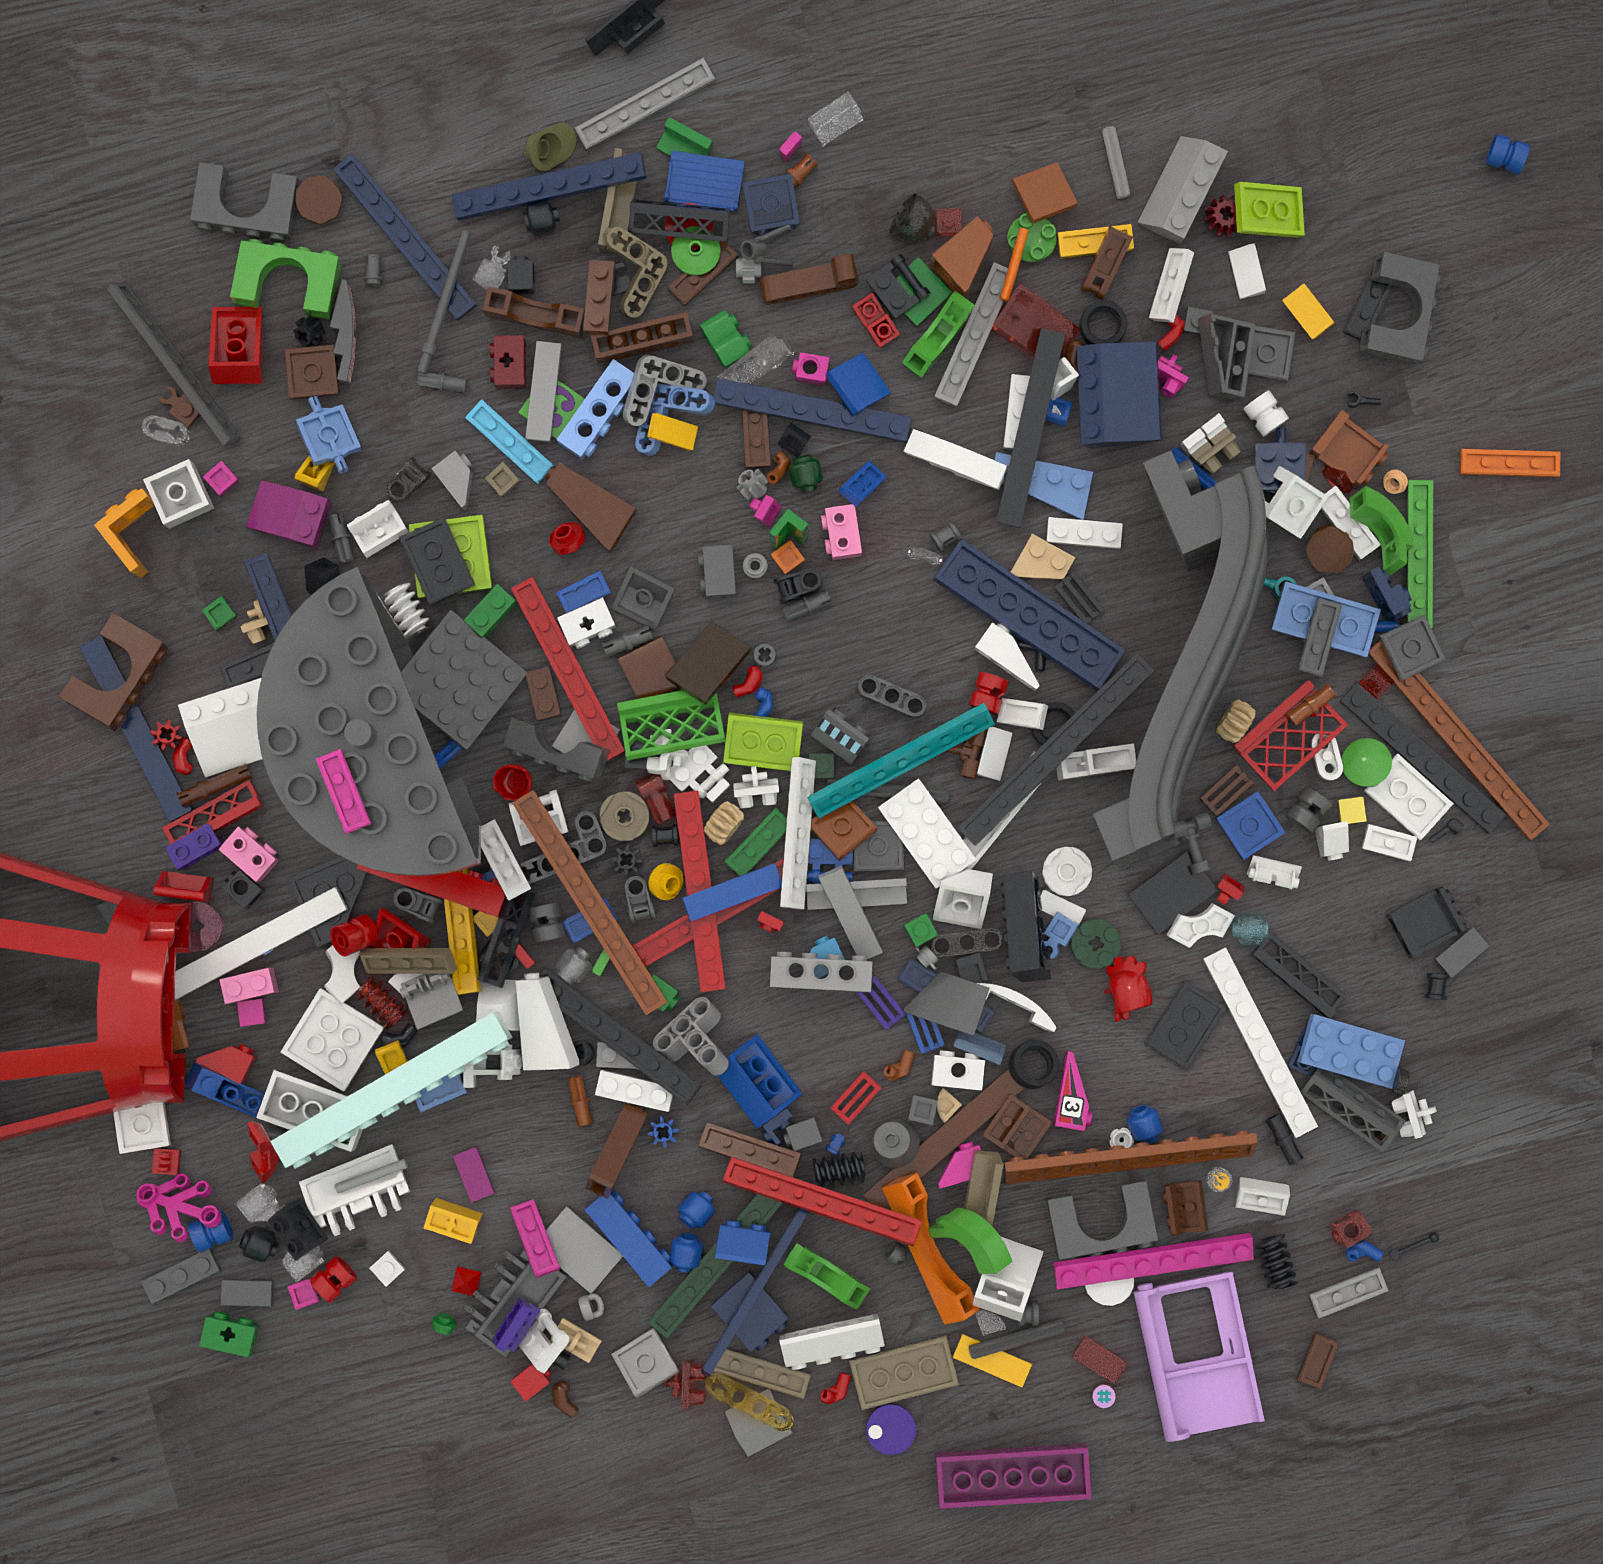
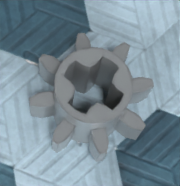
[736,257,761,283]
[736,469,768,500]

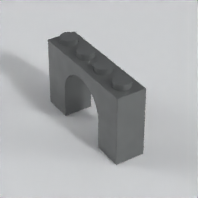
[190,162,301,242]
[1359,252,1441,365]
[1046,1179,1158,1261]

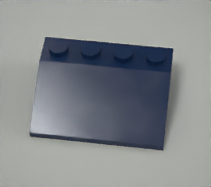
[1077,342,1162,449]

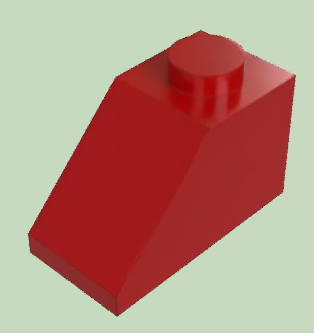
[196,1043,258,1084]

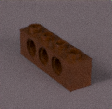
[591,312,694,364]

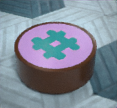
[1091,1383,1117,1409]

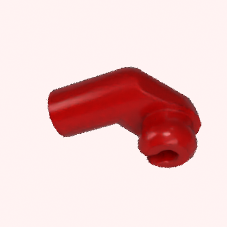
[732,666,763,698]
[172,737,193,775]
[820,1372,851,1404]

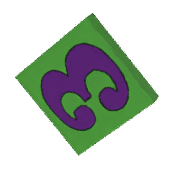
[518,381,585,440]

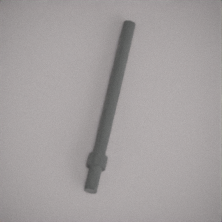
[417,230,471,374]

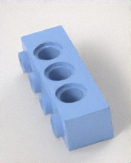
[557,359,639,460]

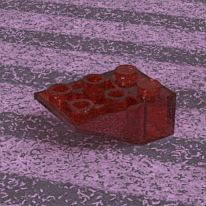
[992,283,1080,360]

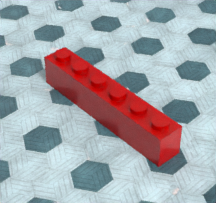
[356,864,506,918]

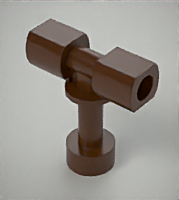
[946,730,987,780]

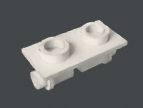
[1247,855,1302,890]

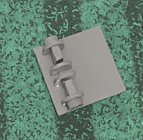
[400,974,463,1030]

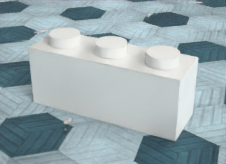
[595,1069,673,1112]

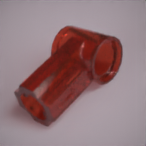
[635,773,676,825]

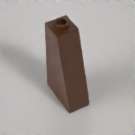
[545,463,637,553]
[585,1103,648,1199]

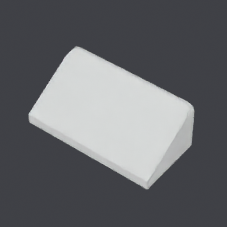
[1228,243,1266,299]
[976,726,1012,781]
[1235,1177,1290,1216]

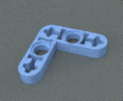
[635,384,715,456]

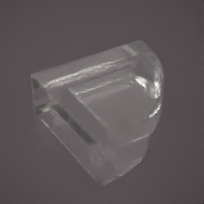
[907,547,943,565]
[975,1310,1006,1336]

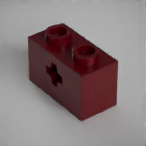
[489,335,526,389]

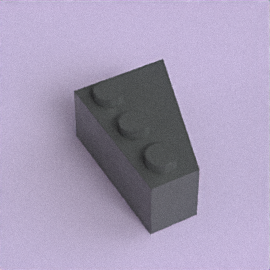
[1198,314,1255,401]

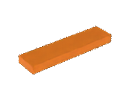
[1459,449,1560,478]

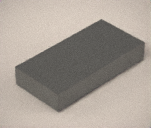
[1434,927,1489,978]
[221,1279,273,1307]

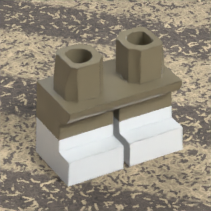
[1179,414,1241,475]

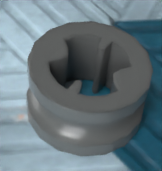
[753,644,776,667]

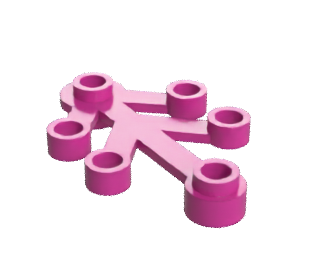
[136,1173,222,1243]

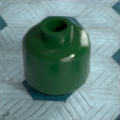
[788,454,823,492]

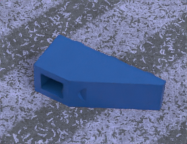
[185,1061,265,1117]

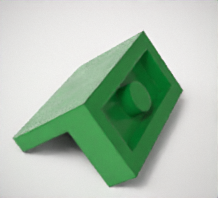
[657,117,713,157]

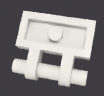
[670,745,729,799]

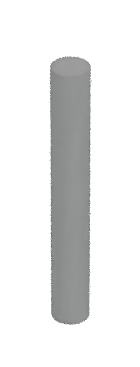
[334,1158,408,1193]

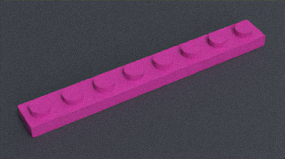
[1053,1233,1254,1289]

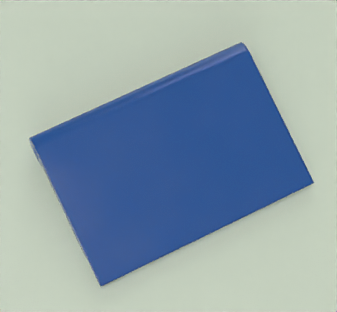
[664,151,745,211]

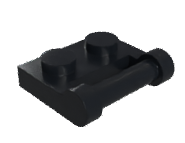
[866,254,931,320]

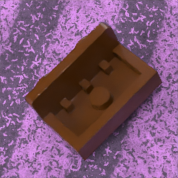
[1163,1180,1208,1235]

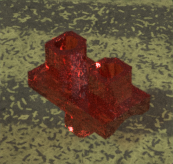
[665,1359,706,1409]

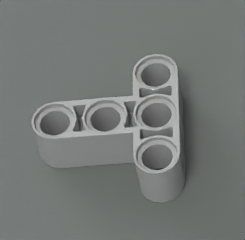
[653,997,728,1075]

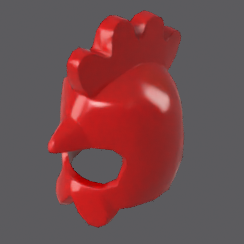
[1105,956,1153,1022]

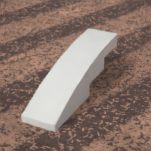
[904,429,1008,490]

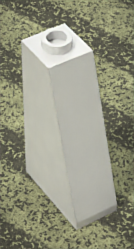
[516,973,579,1070]

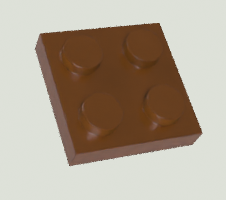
[285,345,340,400]

